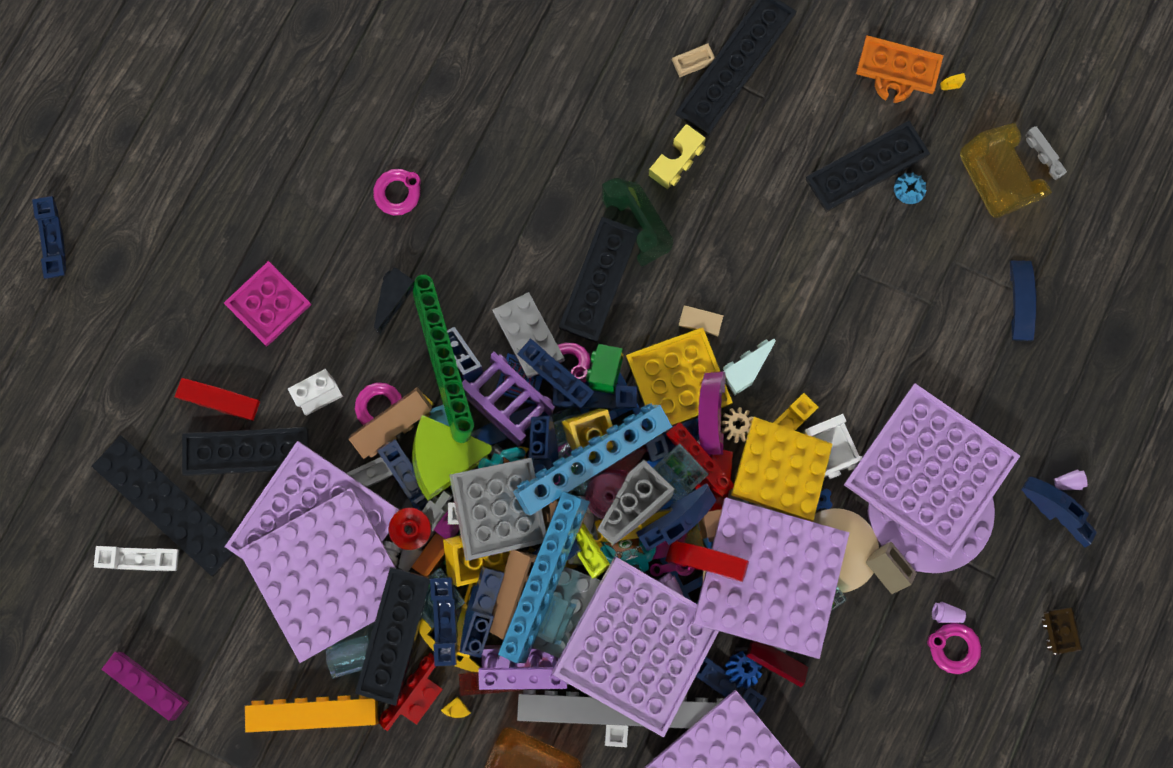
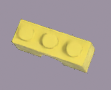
[649,124,706,190]

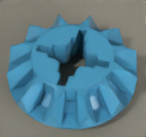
[894,172,927,204]

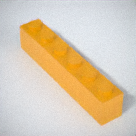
[245,695,379,732]

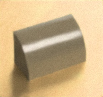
[866,541,917,594]

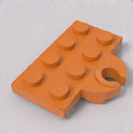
[856,35,944,103]

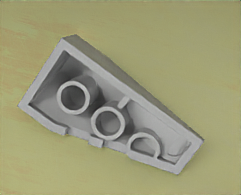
[598,460,674,545]

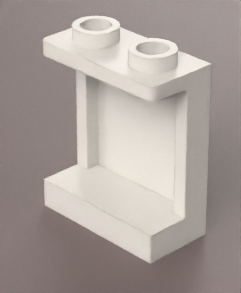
[288,369,343,416]
[802,414,863,479]

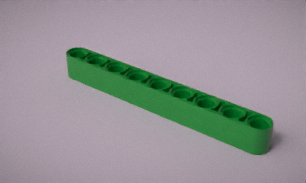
[413,275,474,443]

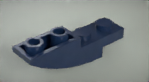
[529,416,559,503]
[1021,477,1097,548]
[636,483,716,552]
[460,566,505,658]

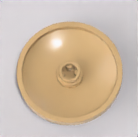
[812,509,879,593]

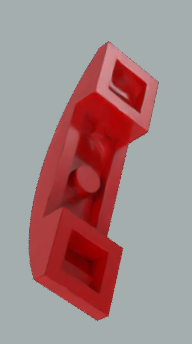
[665,541,749,582]

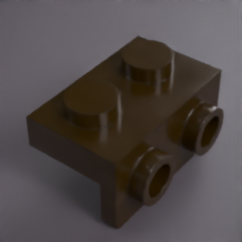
[1042,607,1082,655]

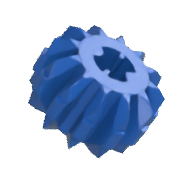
[725,651,762,689]

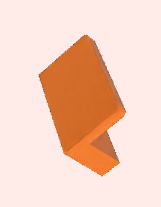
[412,533,445,578]

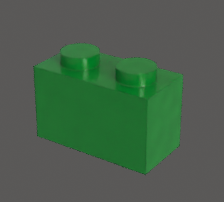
[586,344,624,394]

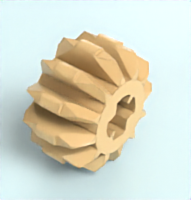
[721,407,753,443]

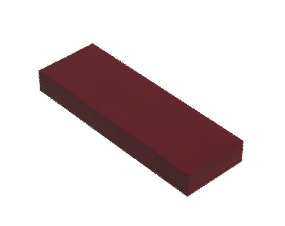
[746,640,809,687]

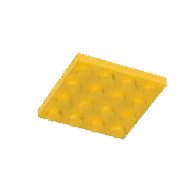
[626,327,733,426]
[731,417,832,522]

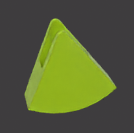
[412,415,492,501]

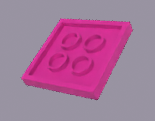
[224,261,312,347]

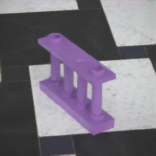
[462,352,555,447]
[479,645,567,690]

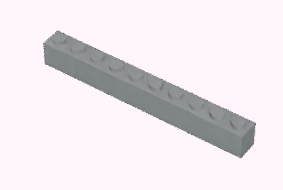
[517,690,723,728]

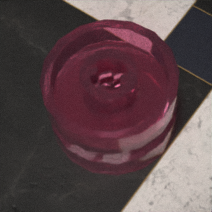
[585,469,628,519]

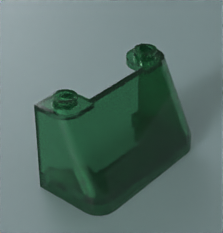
[602,178,673,267]

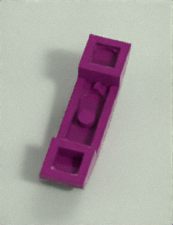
[698,372,725,455]

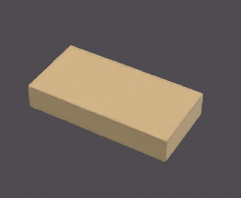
[672,44,715,77]
[679,305,723,336]

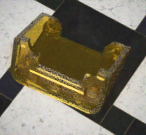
[960,123,1052,218]

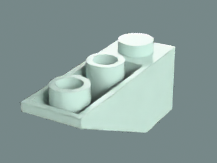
[723,339,775,396]

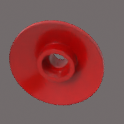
[388,508,431,550]

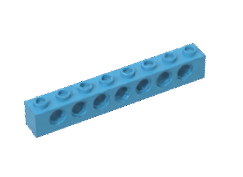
[513,403,672,515]
[498,492,590,663]

